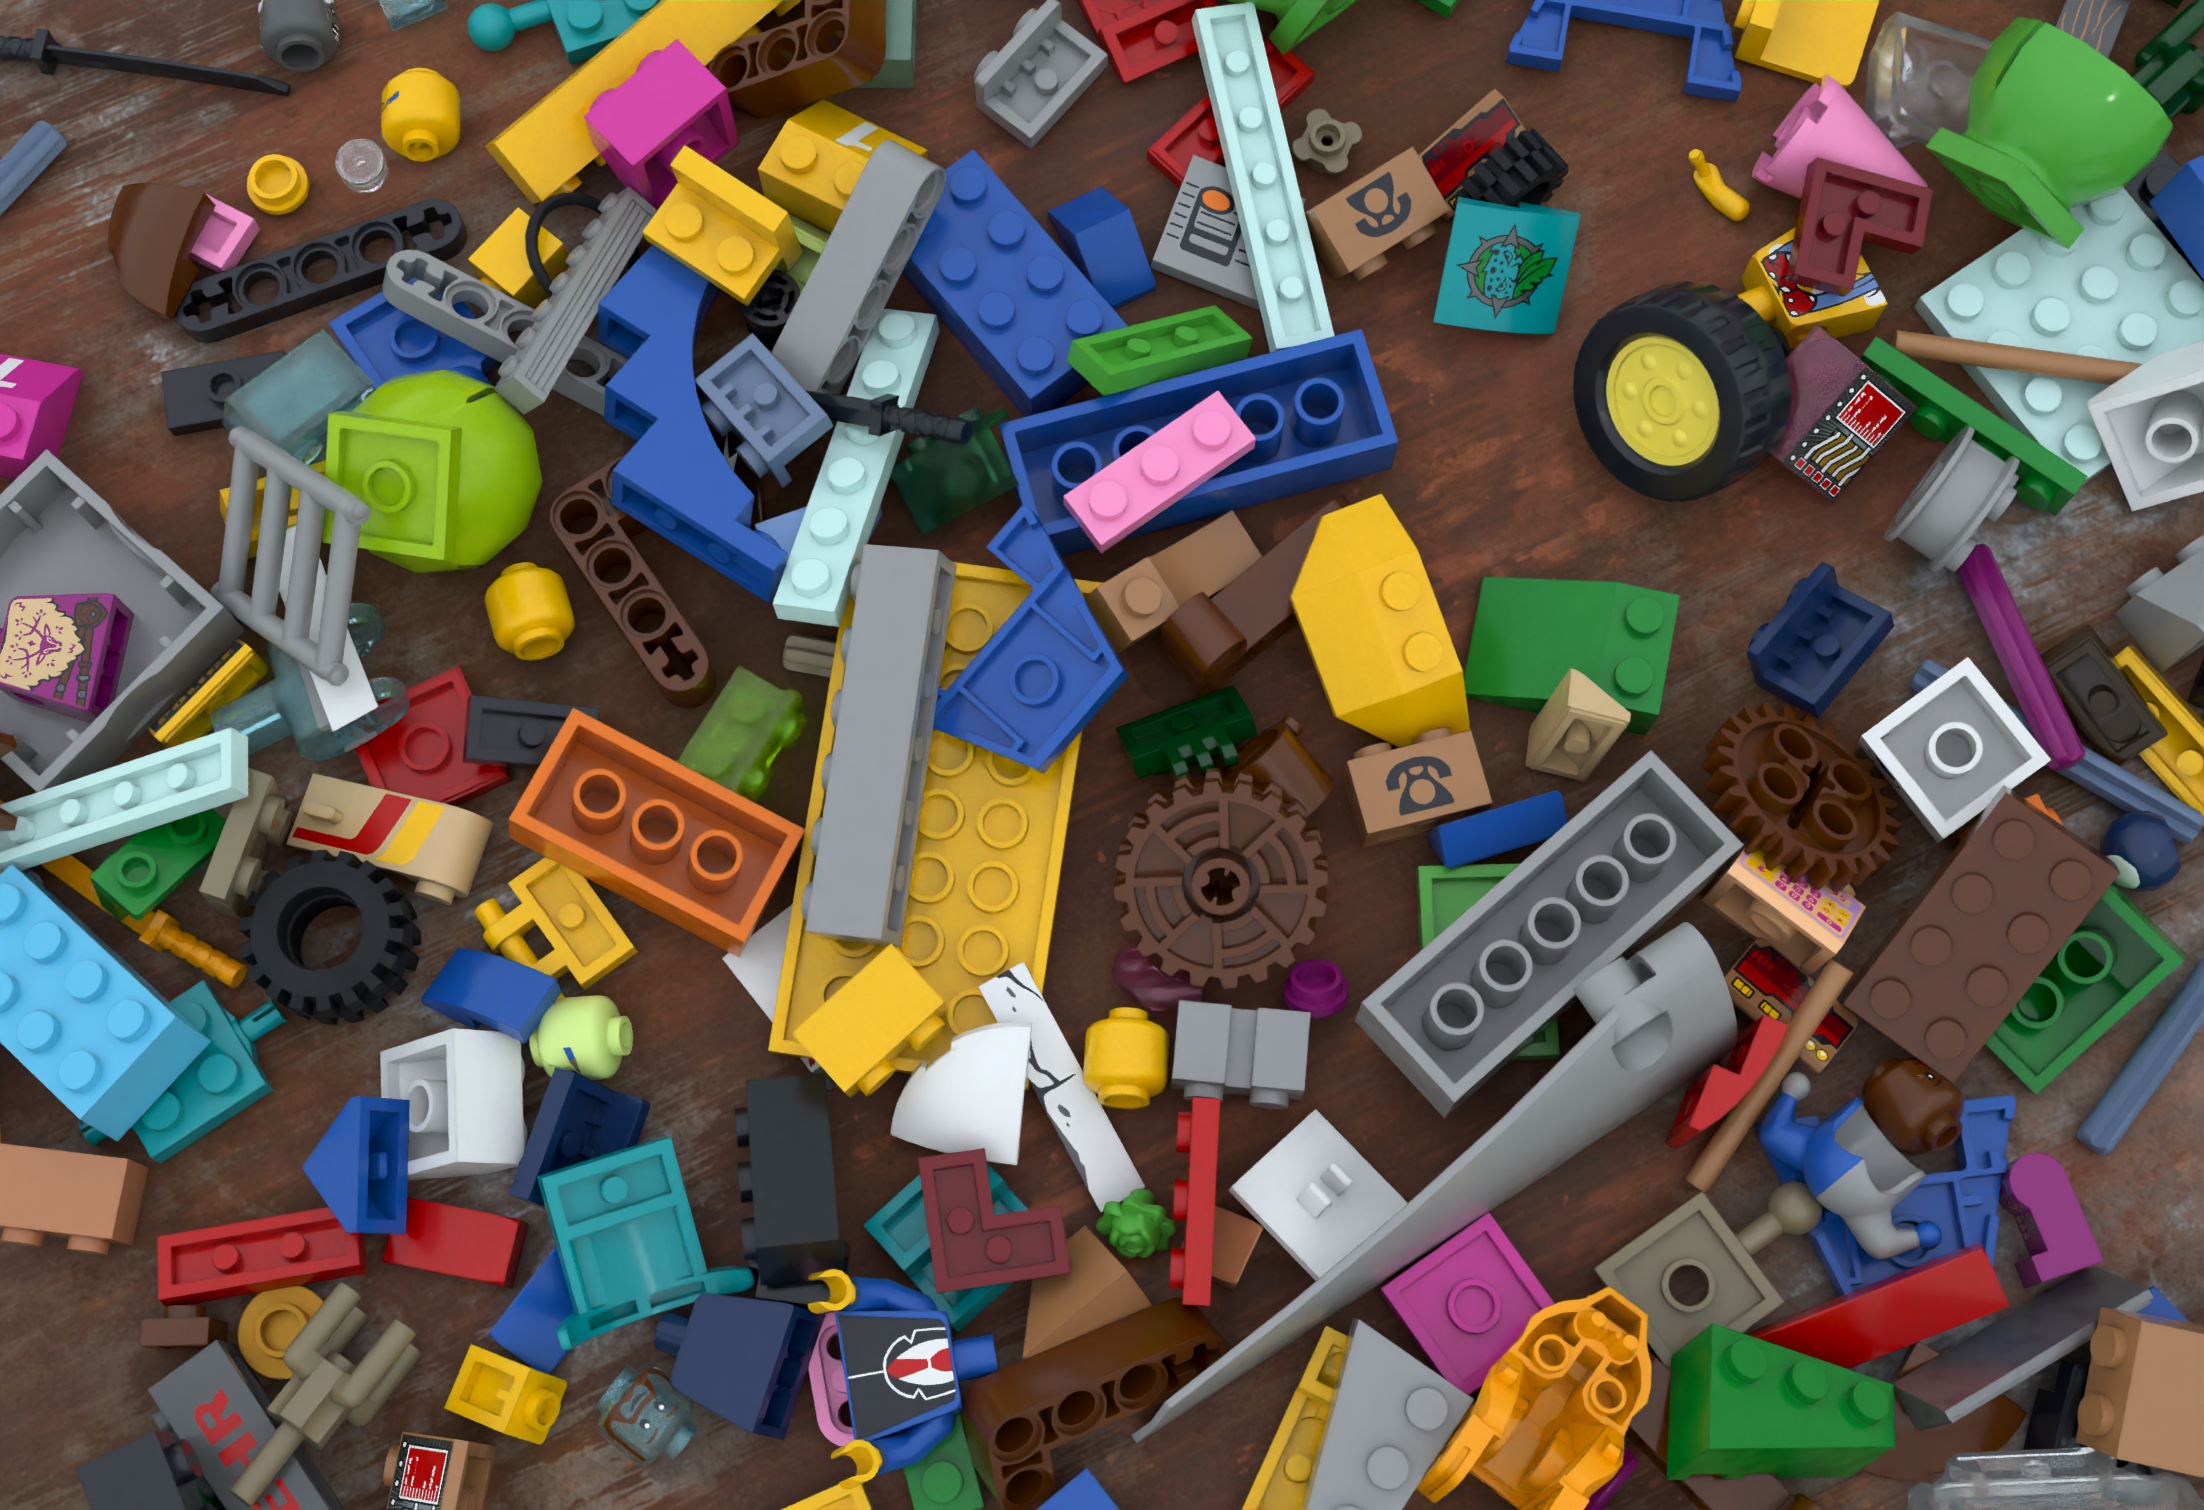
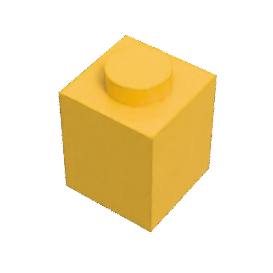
[468,207,569,309]

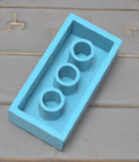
[0,863,211,1142]

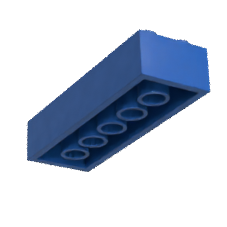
[999,329,1399,557]

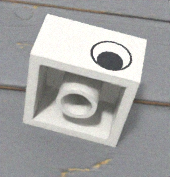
[1858,657,2051,843]

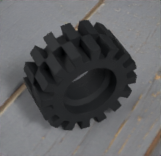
[1453,128,1569,208]

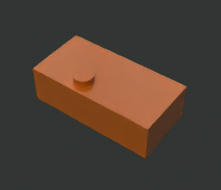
[508,708,806,957]

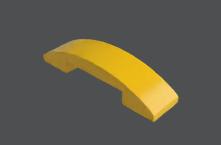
[1241,1326,1348,1510]

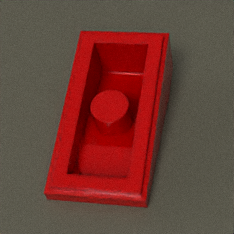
[382,1197,529,1289]

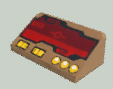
[1418,89,1526,222]
[1724,937,1859,1073]

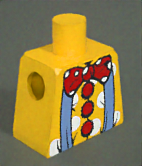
[1737,227,1888,349]

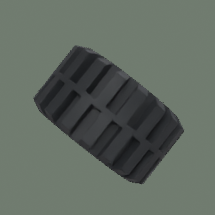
[239,850,421,1025]

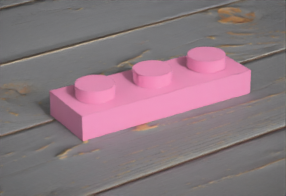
[1063,391,1256,553]

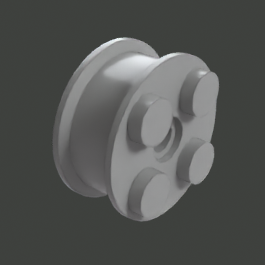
[1883,425,2020,574]

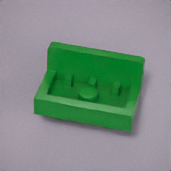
[89,808,226,921]

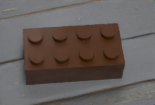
[1843,785,2120,1084]

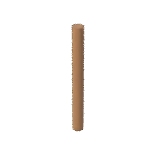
[1891,330,2142,385]
[1685,958,1854,1193]

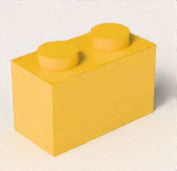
[791,943,948,1098]

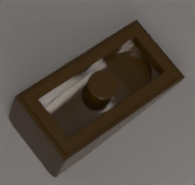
[2040,624,2168,766]

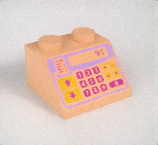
[1701,842,1866,976]

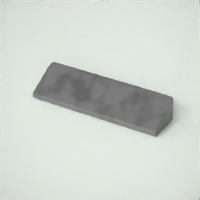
[1894,1267,2153,1431]

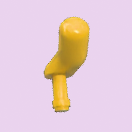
[1688,149,1750,222]

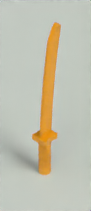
[0,799,247,988]

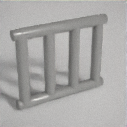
[210,426,371,686]

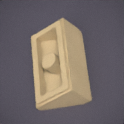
[1526,668,1631,782]

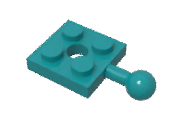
[467,0,661,65]

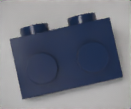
[1747,562,1894,718]
[508,1067,650,1210]

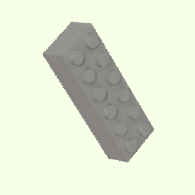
[1355,750,1744,1119]

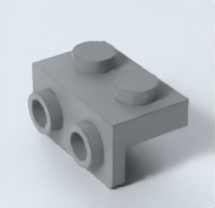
[974,0,1108,149]

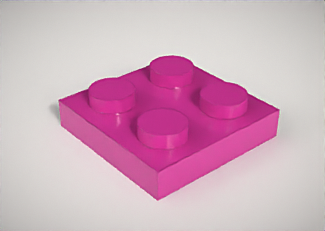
[1379,1212,1554,1395]

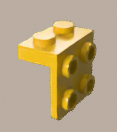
[1734,0,1879,90]

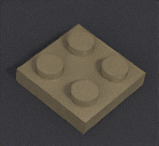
[199,768,293,920]

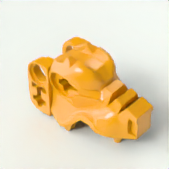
[1415,1287,1652,1510]

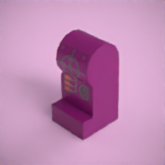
[1999,1152,2104,1289]

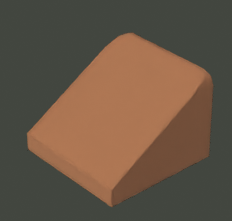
[1181,1205,1264,1290]

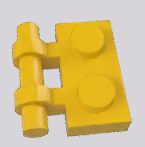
[474,857,638,998]

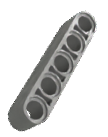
[771,140,946,395]

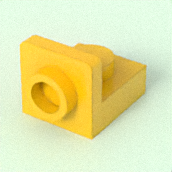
[444,1344,567,1445]

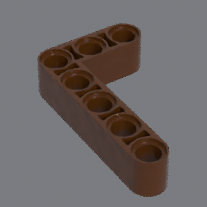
[709,0,886,119]

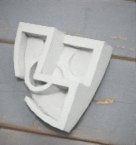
[890,1021,1032,1165]

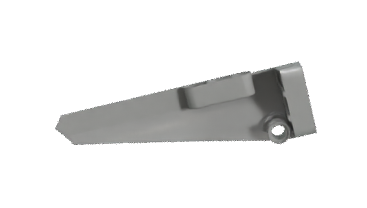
[1131,922,1737,1444]

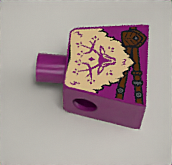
[0,593,134,723]

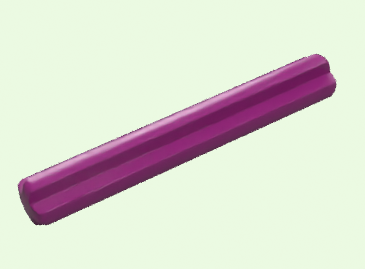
[1958,544,2085,771]

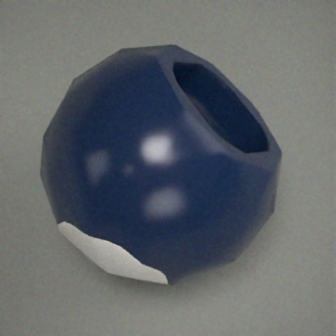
[2100,811,2181,892]

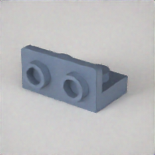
[695,333,833,488]

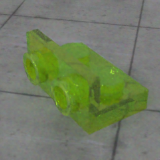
[676,666,807,803]

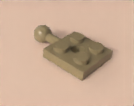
[1592,1181,1823,1372]

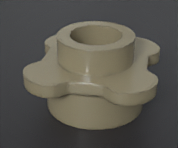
[1292,109,1362,175]

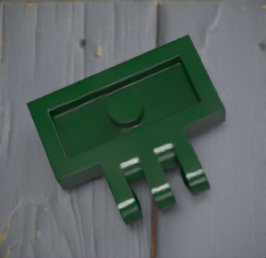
[1115,685,1258,780]

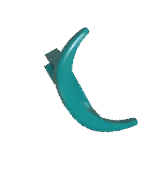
[537,1136,754,1350]

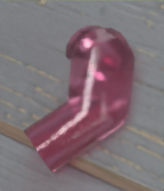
[1112,946,1202,1012]

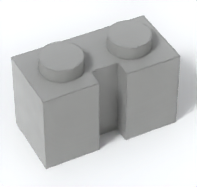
[1171,1000,1311,1109]

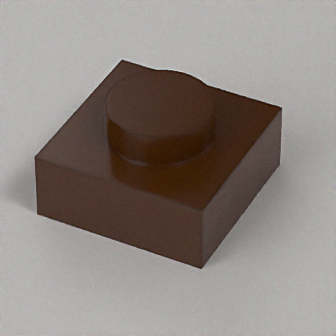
[140,1305,228,1351]

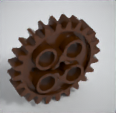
[1702,702,1901,892]

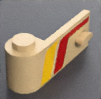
[286,773,493,905]

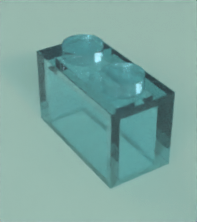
[222,329,374,471]

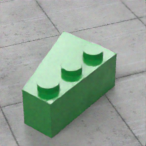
[1666,1323,1895,1480]

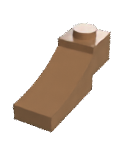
[1085,510,1263,654]

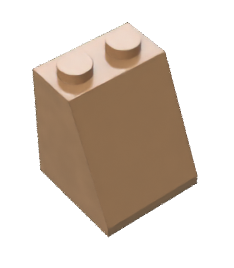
[2075,1307,2204,1478]

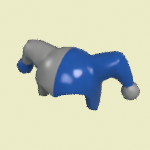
[1758,1072,1942,1260]

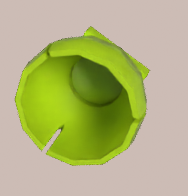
[322,370,542,573]

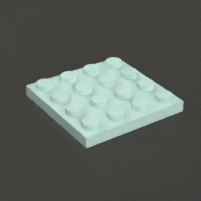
[1914,188,2204,486]

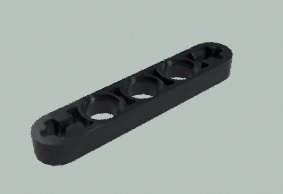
[174,198,467,344]

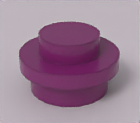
[1284,959,1349,1019]

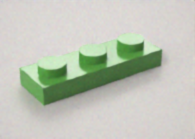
[1067,305,1253,396]

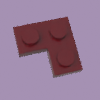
[1785,157,1933,297]
[918,1148,1071,1294]

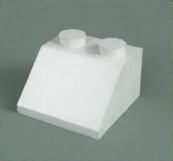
[2087,340,2204,511]
[380,1028,527,1181]

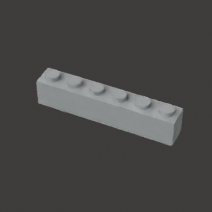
[802,544,957,948]

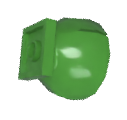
[1926,17,2173,249]

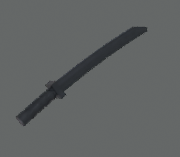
[0,28,291,96]
[695,383,973,446]

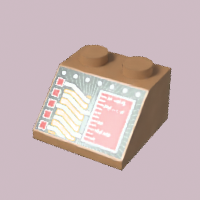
[383,1431,496,1510]

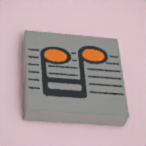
[1150,155,1306,311]

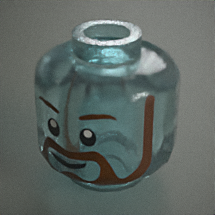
[594,1363,698,1466]

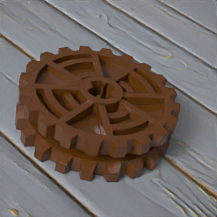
[1114,768,1328,989]

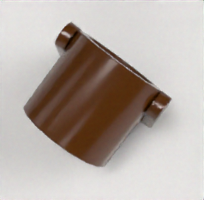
[1221,715,1334,818]

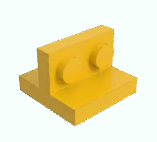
[642,145,803,306]

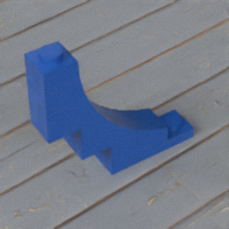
[597,244,788,603]

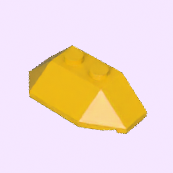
[1289,493,1470,748]

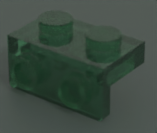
[891,406,1019,535]

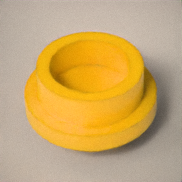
[247,154,309,215]

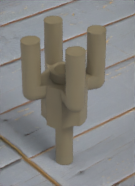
[229,1282,422,1507]

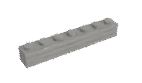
[494,186,657,415]

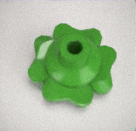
[1096,1189,1177,1258]

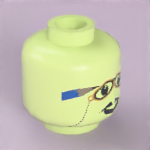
[529,995,633,1080]

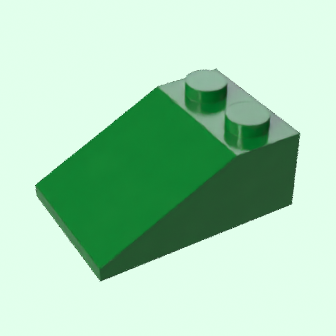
[1464,577,1680,736]
[1985,883,2187,1095]

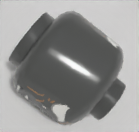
[258,0,339,72]

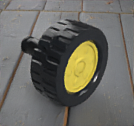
[1573,281,1792,502]

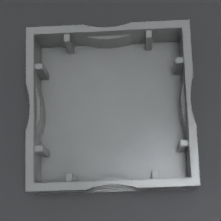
[0,449,245,792]

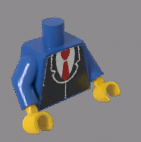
[808,1269,999,1489]

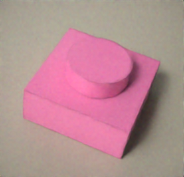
[188,194,260,273]

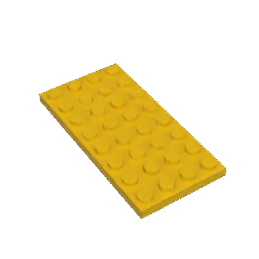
[768,562,1103,1091]

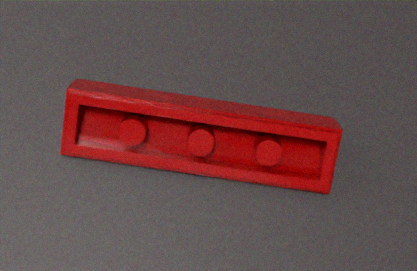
[1746,1242,2010,1369]

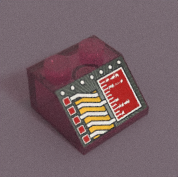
[1772,324,1918,504]

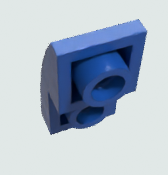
[421,948,562,1044]

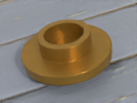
[238,1285,324,1380]

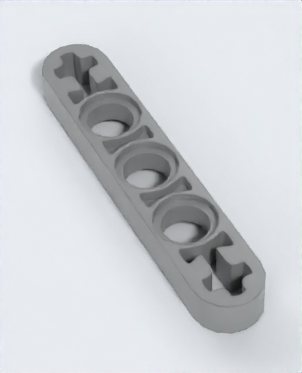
[382,250,629,416]

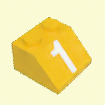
[758,99,928,233]

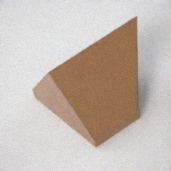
[1022,1226,1153,1359]

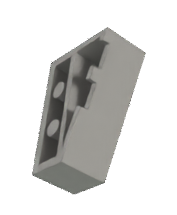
[1301,1319,1474,1510]

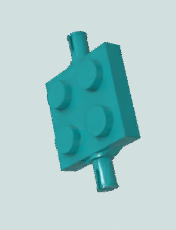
[78,980,287,1164]

